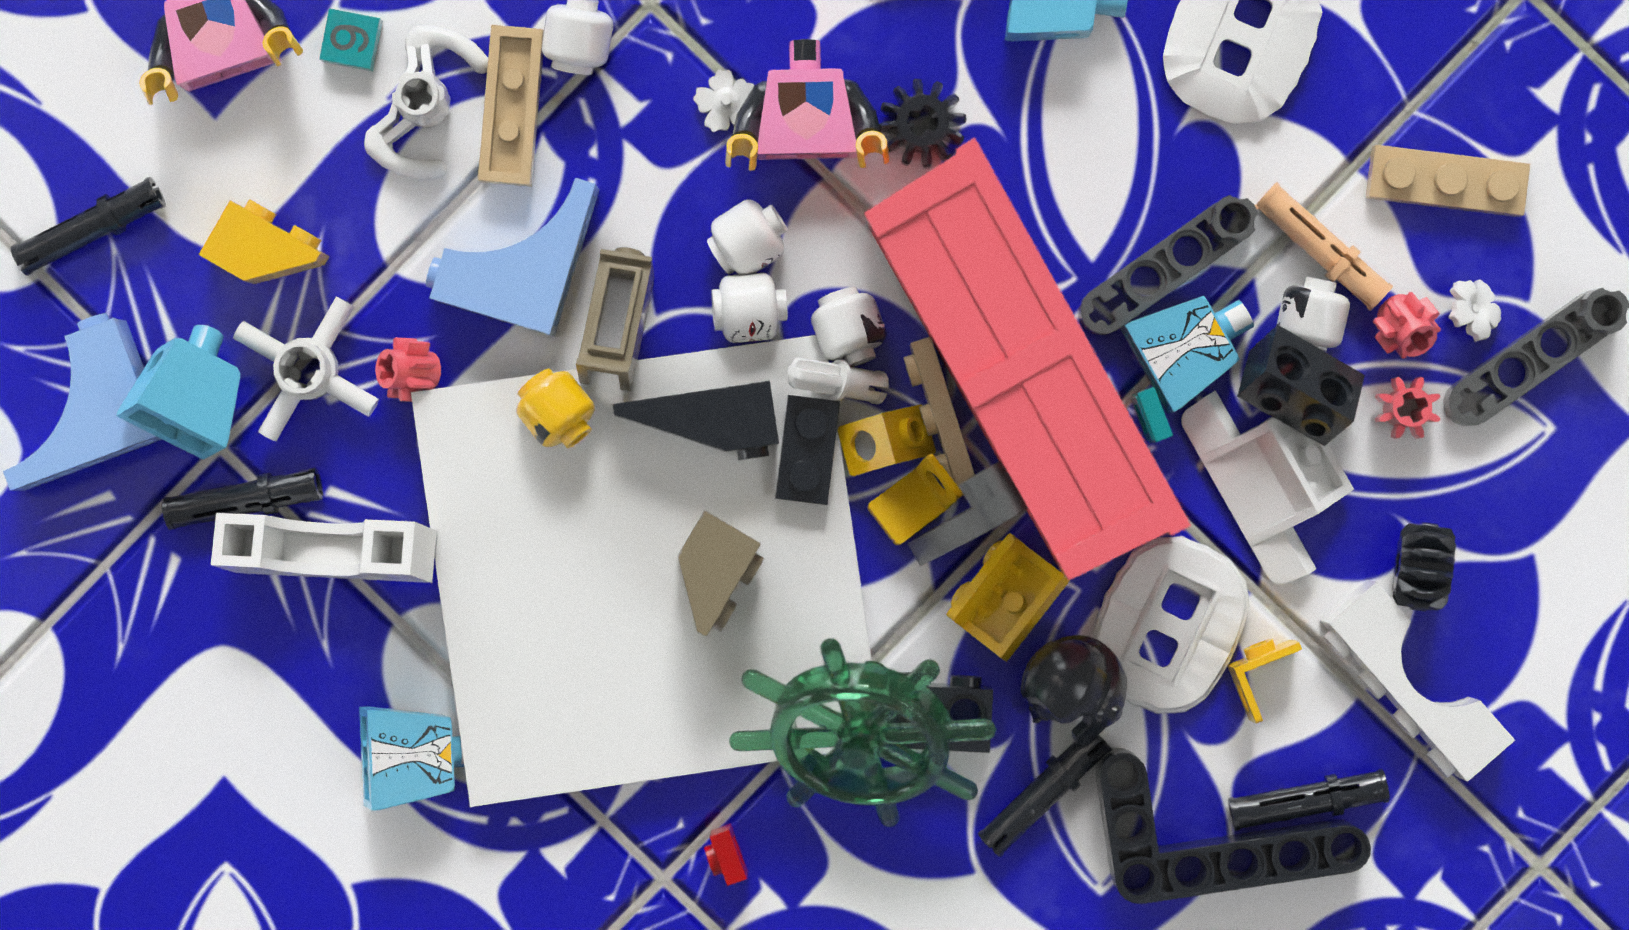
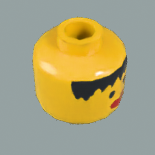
[516,368,595,449]

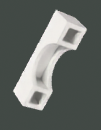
[211,513,437,583]
[1320,580,1515,782]

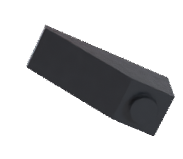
[612,381,779,461]

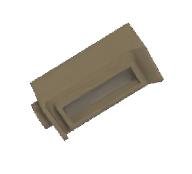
[576,247,655,392]

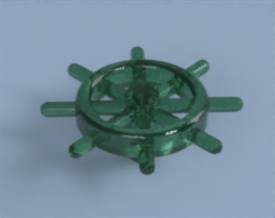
[729,638,996,827]

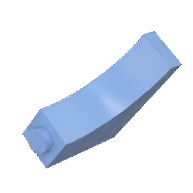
[426,178,600,337]
[3,313,162,491]

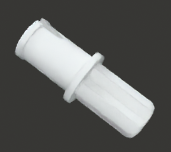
[786,357,889,404]

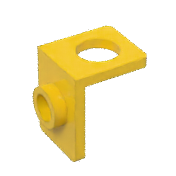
[837,404,936,476]
[867,453,963,545]
[1227,638,1302,724]

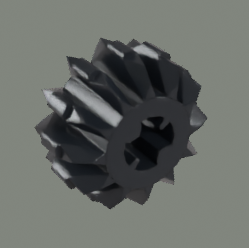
[879,79,967,169]
[1392,522,1456,612]

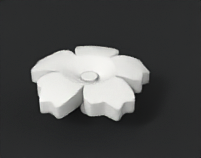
[693,69,754,132]
[1449,280,1501,342]

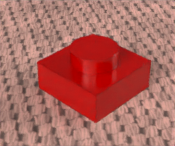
[704,823,748,886]

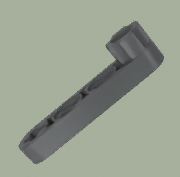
[1078,195,1258,335]
[1443,288,1629,426]
[907,461,1028,566]

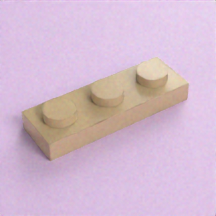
[478,25,544,187]
[1365,145,1530,217]
[903,337,975,488]

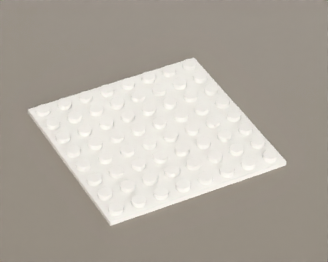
[411,335,884,807]

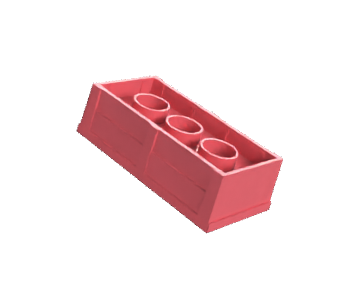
[864,138,1191,580]

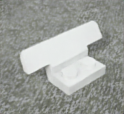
[1181,390,1354,584]

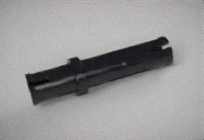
[11,177,166,276]
[162,467,323,530]
[977,735,1113,858]
[1228,769,1390,831]

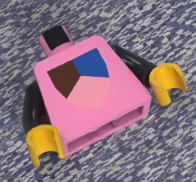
[139,0,303,105]
[725,39,889,171]

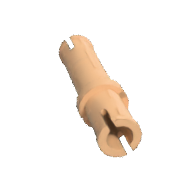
[1255,182,1393,311]

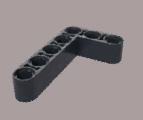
[1095,748,1371,904]

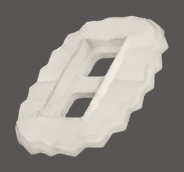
[1163,0,1323,124]
[1091,536,1249,714]

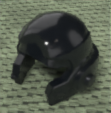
[1020,635,1127,746]

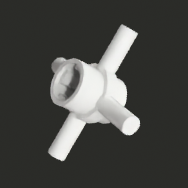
[233,296,379,441]

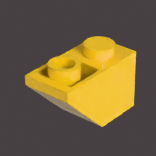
[198,199,330,284]

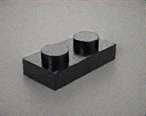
[775,395,840,505]

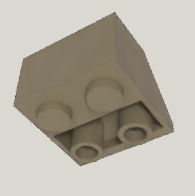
[678,511,764,637]

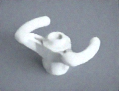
[364,25,488,180]

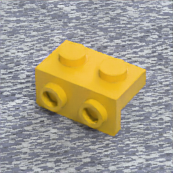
[946,533,1070,662]

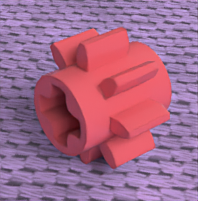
[1373,292,1441,359]
[375,337,441,402]
[1374,377,1441,439]

